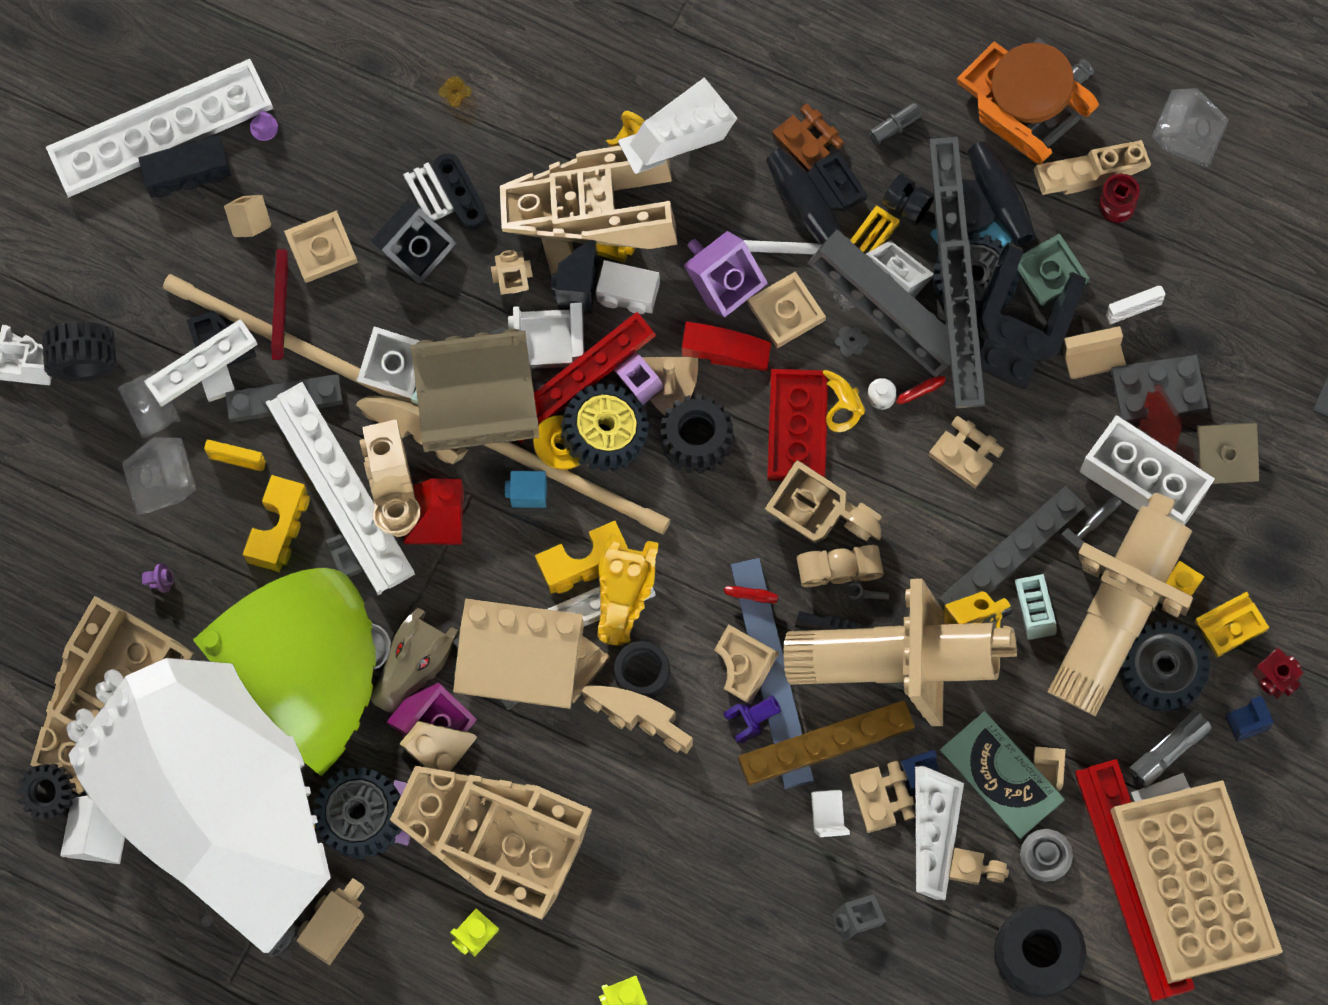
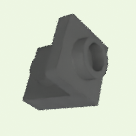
[832,894,886,941]

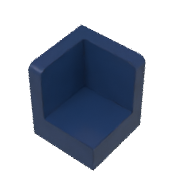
[1225,695,1274,742]
[900,750,941,795]

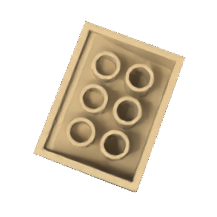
[453,599,584,709]

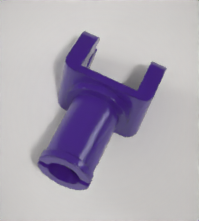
[723,695,782,744]

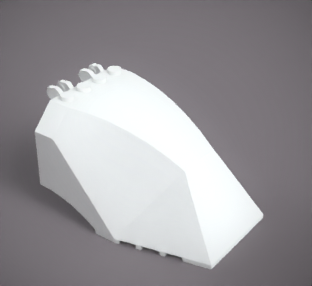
[66,658,331,953]

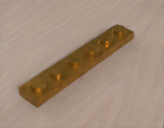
[738,700,915,786]

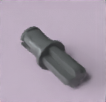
[869,103,922,145]

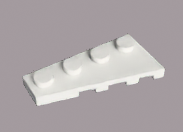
[915,766,964,900]

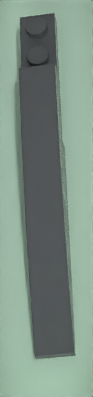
[929,137,985,408]

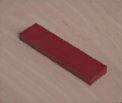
[271,249,289,360]

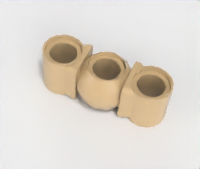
[797,545,884,588]

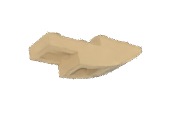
[1033,140,1151,195]
[356,396,468,465]
[582,686,693,754]

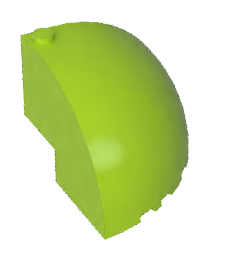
[193,568,376,776]

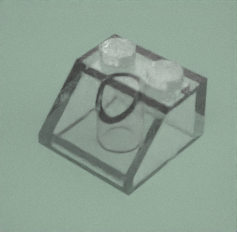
[1151,88,1229,167]
[122,437,197,515]

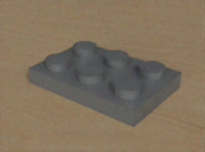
[1111,355,1208,423]

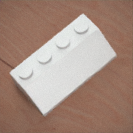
[1080,415,1215,526]

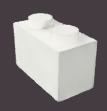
[596,260,660,314]

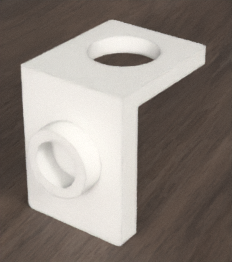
[811,790,850,837]

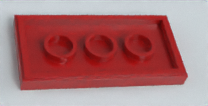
[767,369,828,481]

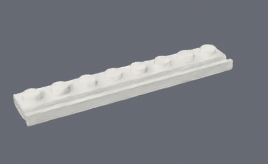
[266,382,415,595]

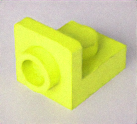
[450,909,499,957]
[599,976,648,1005]

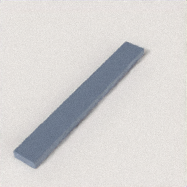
[731,558,814,789]

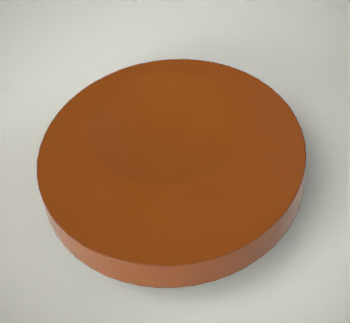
[992,43,1075,123]

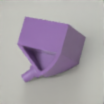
[684,231,768,318]

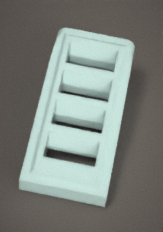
[1015,574,1056,640]

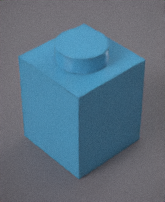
[505,471,547,508]

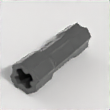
[1129,710,1212,788]

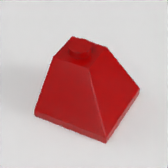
[404,479,464,545]

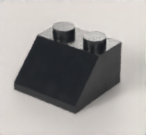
[371,199,457,285]
[551,240,599,314]

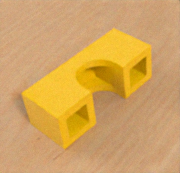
[243,475,310,573]
[535,521,628,594]

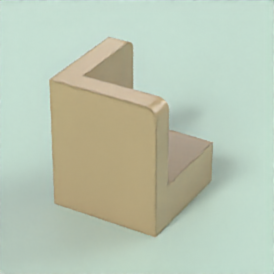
[224,195,271,237]
[1032,746,1066,791]

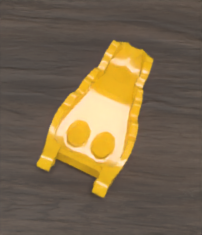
[598,534,658,646]

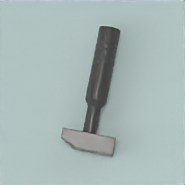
[1061,495,1122,551]

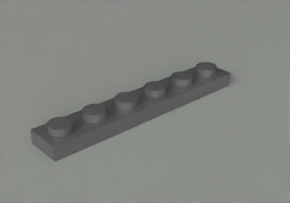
[939,485,1086,606]

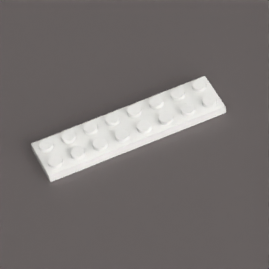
[46,59,273,198]

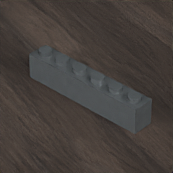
[807,230,950,377]

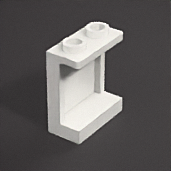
[508,303,584,369]

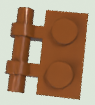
[772,103,845,173]

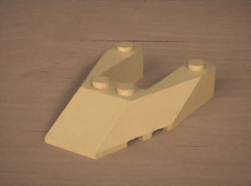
[500,146,677,249]

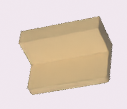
[1062,326,1126,379]

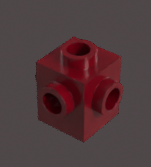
[1253,647,1303,700]

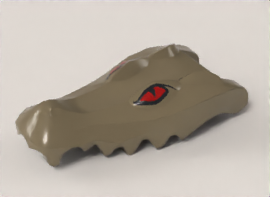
[371,608,460,713]

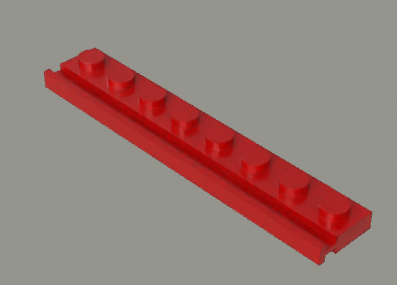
[1074,759,1195,1003]

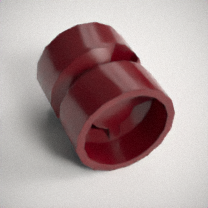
[1099,173,1140,223]

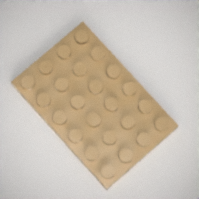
[1110,780,1283,984]

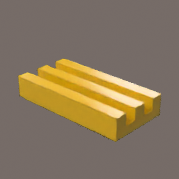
[850,205,900,255]
[204,439,266,471]

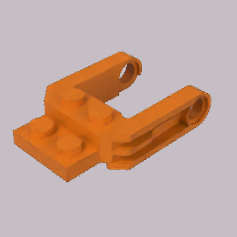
[957,41,1099,164]

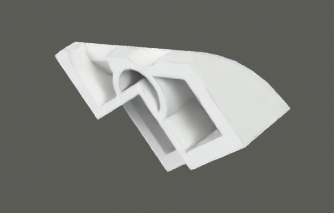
[0,325,52,386]

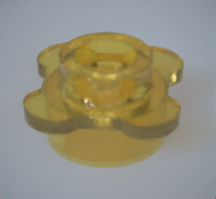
[438,76,472,108]

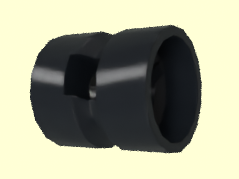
[882,173,934,225]

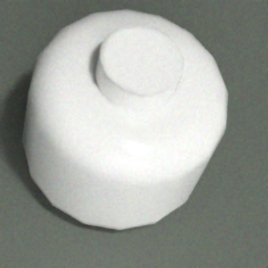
[867,378,896,410]

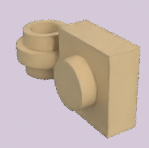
[949,848,1009,885]

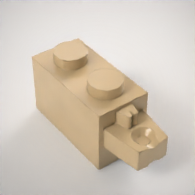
[296,878,364,966]

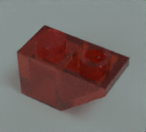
[1138,384,1182,453]

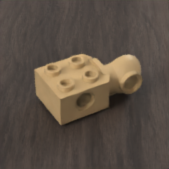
[359,419,420,537]
[765,460,882,543]

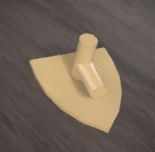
[642,357,698,416]

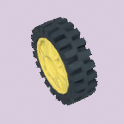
[561,384,649,472]

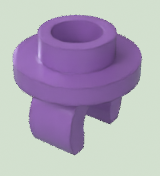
[250,111,278,141]
[142,563,174,593]

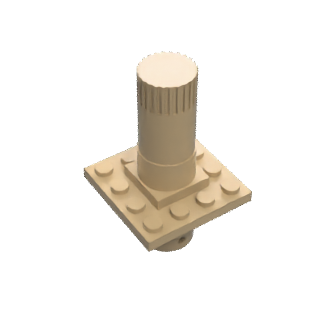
[1048,493,1193,717]
[783,579,1017,726]

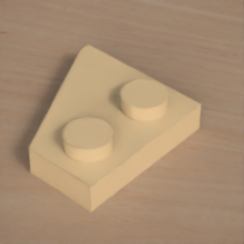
[400,721,477,771]

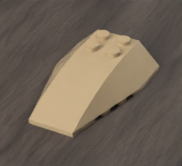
[30,596,194,795]
[390,766,592,920]

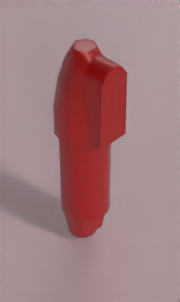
[896,376,946,405]
[723,586,779,604]

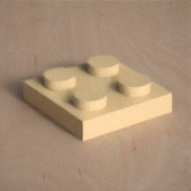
[284,211,358,283]
[747,271,826,349]

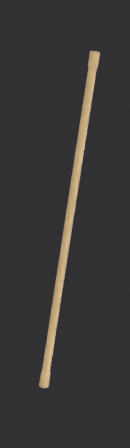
[163,274,671,535]

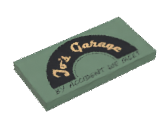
[940,711,1065,840]

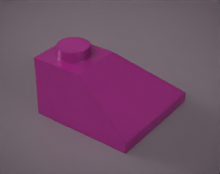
[387,683,477,738]

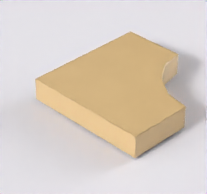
[714,624,779,704]

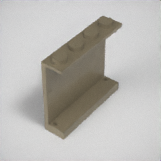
[410,329,539,452]

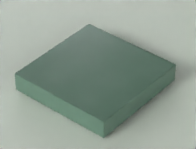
[1018,233,1090,309]

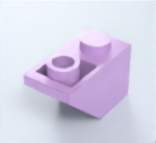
[613,352,664,405]

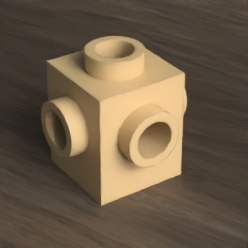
[491,250,533,295]

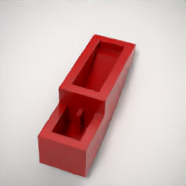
[682,321,771,371]

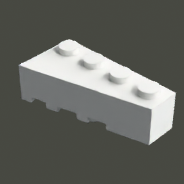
[629,77,737,165]

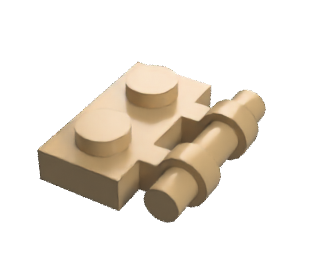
[929,416,1005,489]
[850,761,916,833]

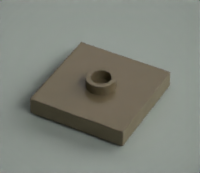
[1197,423,1259,484]

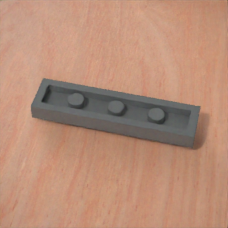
[226,374,343,423]

